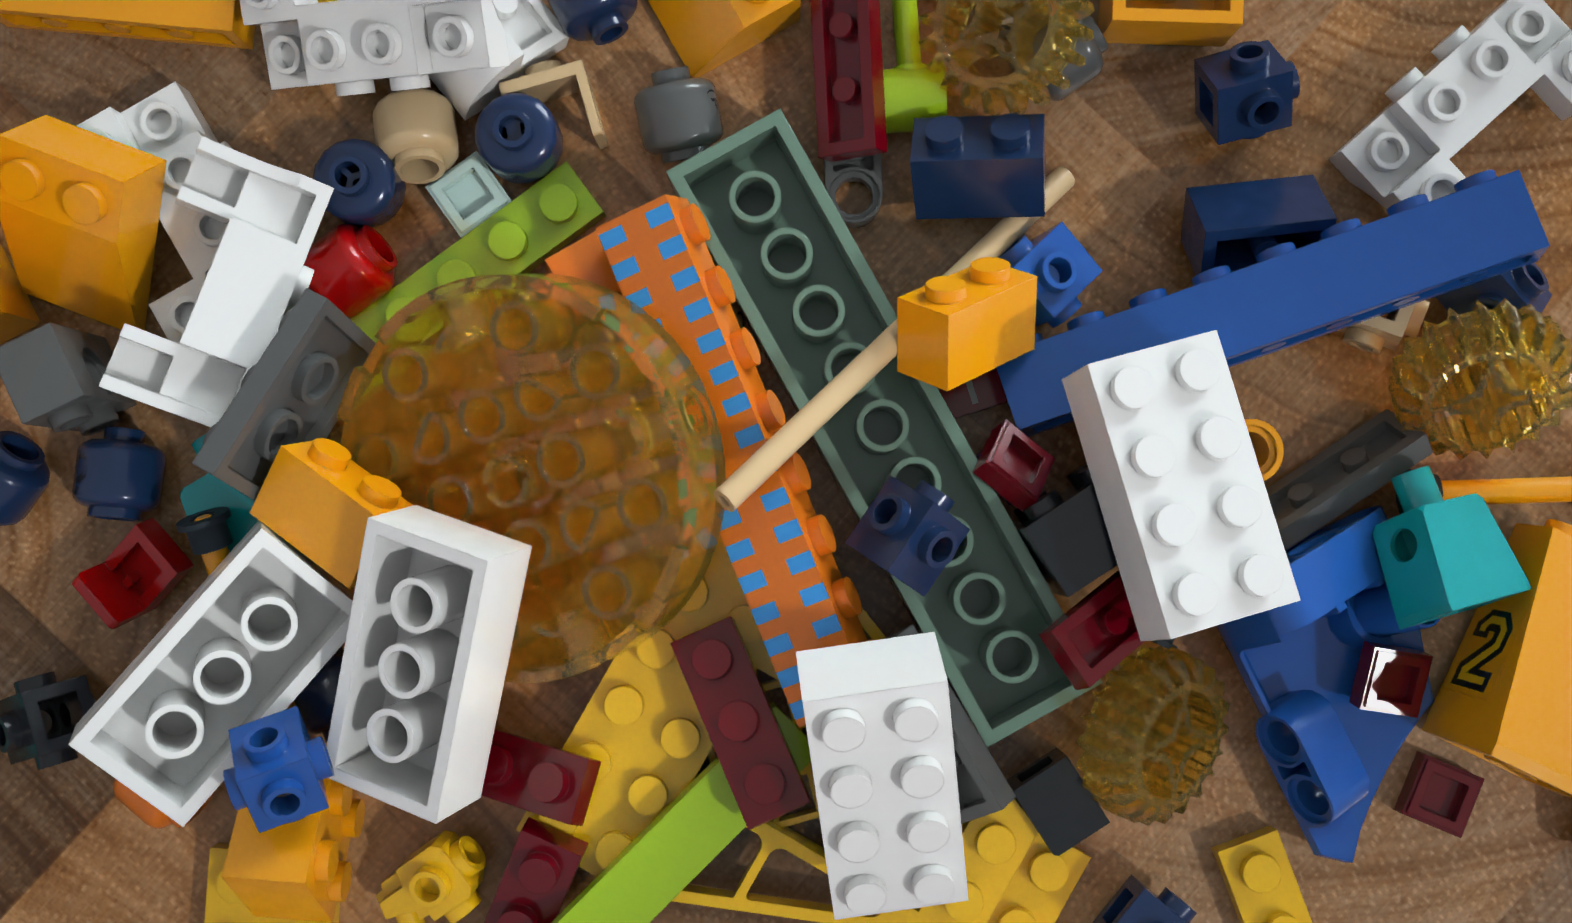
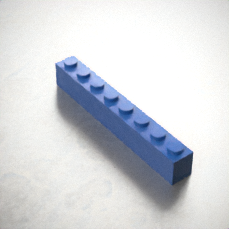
[997,170,1550,437]

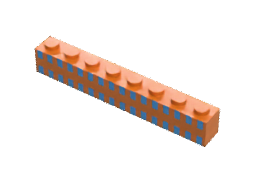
[595,194,874,728]

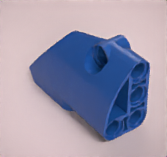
[1216,505,1440,863]

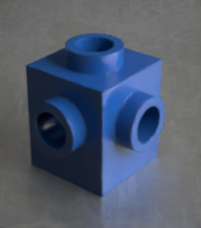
[999,222,1103,328]
[223,706,334,833]

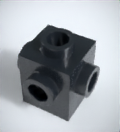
[0,671,96,770]

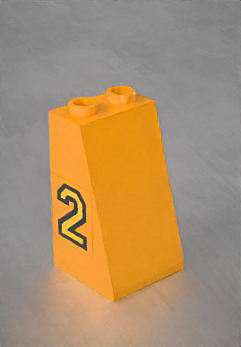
[1421,519,1572,798]

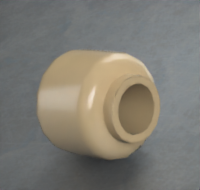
[373,88,459,184]

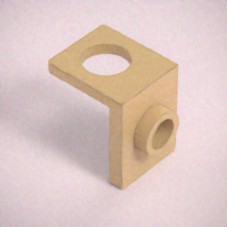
[498,60,609,149]

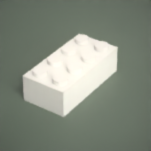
[1062,330,1301,641]
[326,505,532,824]
[68,520,354,827]
[796,632,969,920]

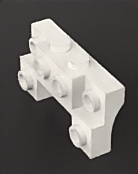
[239,0,510,96]
[1329,0,1572,210]
[77,81,295,343]
[99,136,334,428]

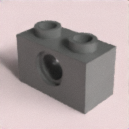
[0,322,137,436]

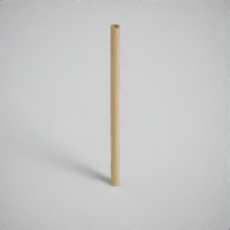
[714,166,1075,512]

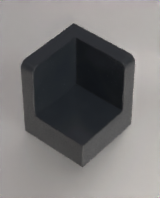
[1007,747,1110,856]

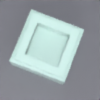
[425,151,512,238]

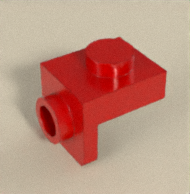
[72,517,194,629]

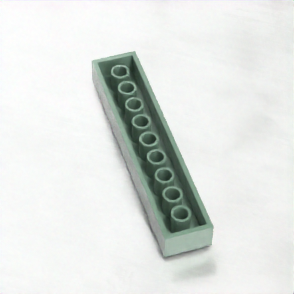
[666,108,1103,747]

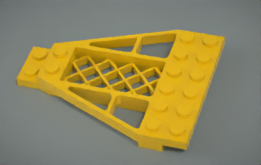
[516,499,1091,923]

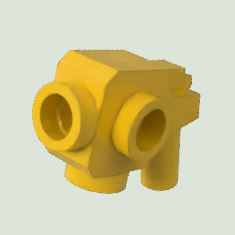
[376,830,486,923]

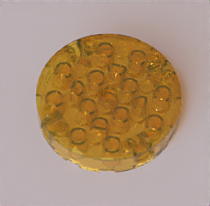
[337,273,726,684]

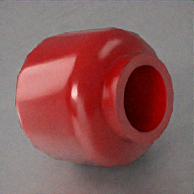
[304,223,398,318]

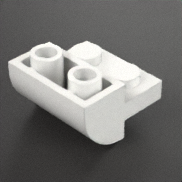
[429,0,569,121]

